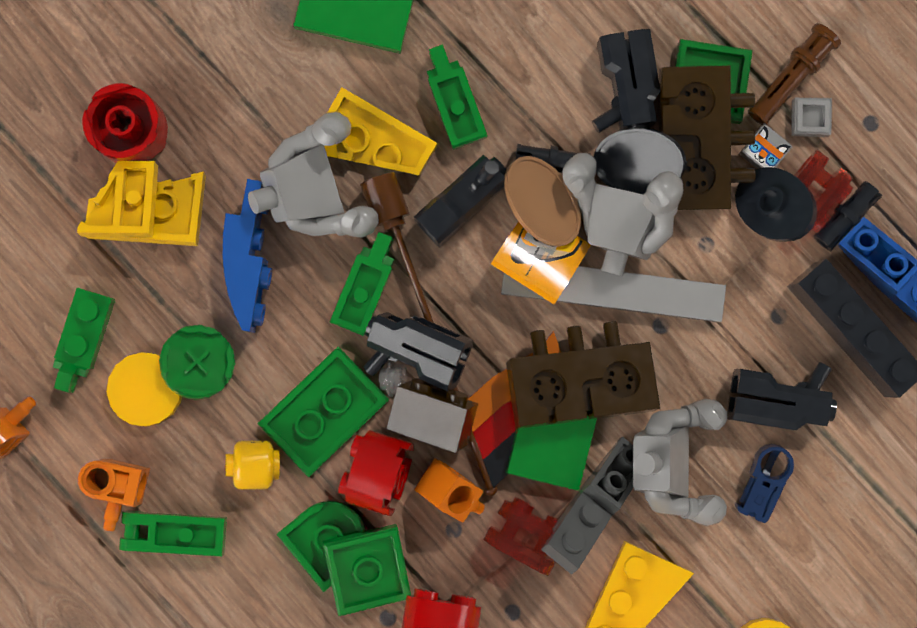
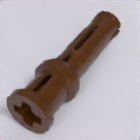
[748,23,841,125]

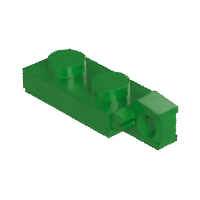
[427,44,488,150]
[330,232,395,336]
[53,288,115,393]

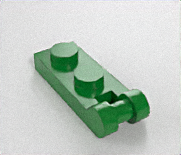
[119,511,227,557]

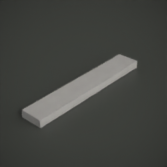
[501,266,726,322]

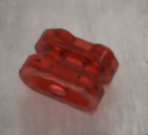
[794,149,854,234]
[483,497,558,576]

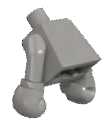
[248,112,379,237]
[563,153,684,277]
[633,399,727,526]

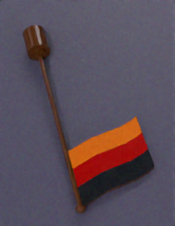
[360,172,561,496]

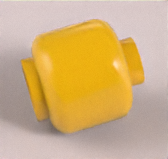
[225,441,280,490]

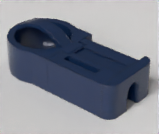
[735,444,794,523]

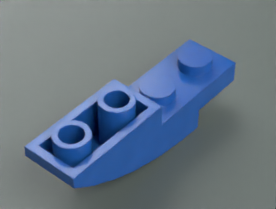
[222,179,272,333]
[838,217,917,323]

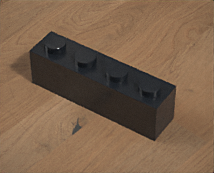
[787,259,917,398]

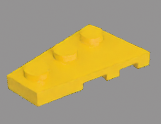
[325,87,438,175]
[86,171,206,246]
[585,541,694,628]

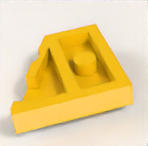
[77,161,158,237]

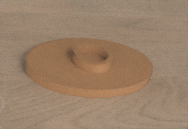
[504,156,581,247]

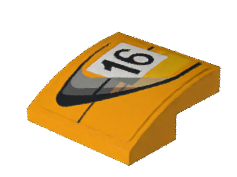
[491,221,591,304]

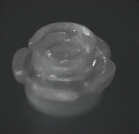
[379,361,407,397]

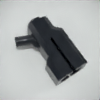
[592,29,661,133]
[414,155,507,248]
[363,312,474,391]
[727,362,837,430]

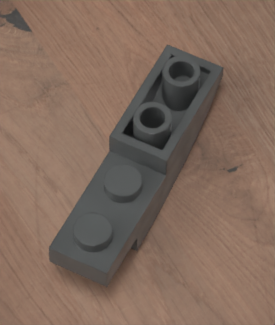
[541,437,633,575]

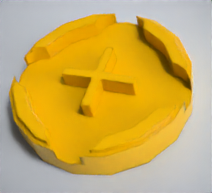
[106,352,182,426]

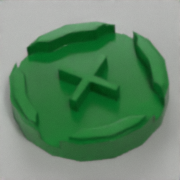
[159,325,235,400]

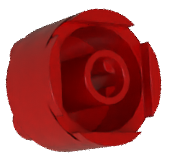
[82,83,168,163]
[338,430,414,516]
[402,588,482,628]

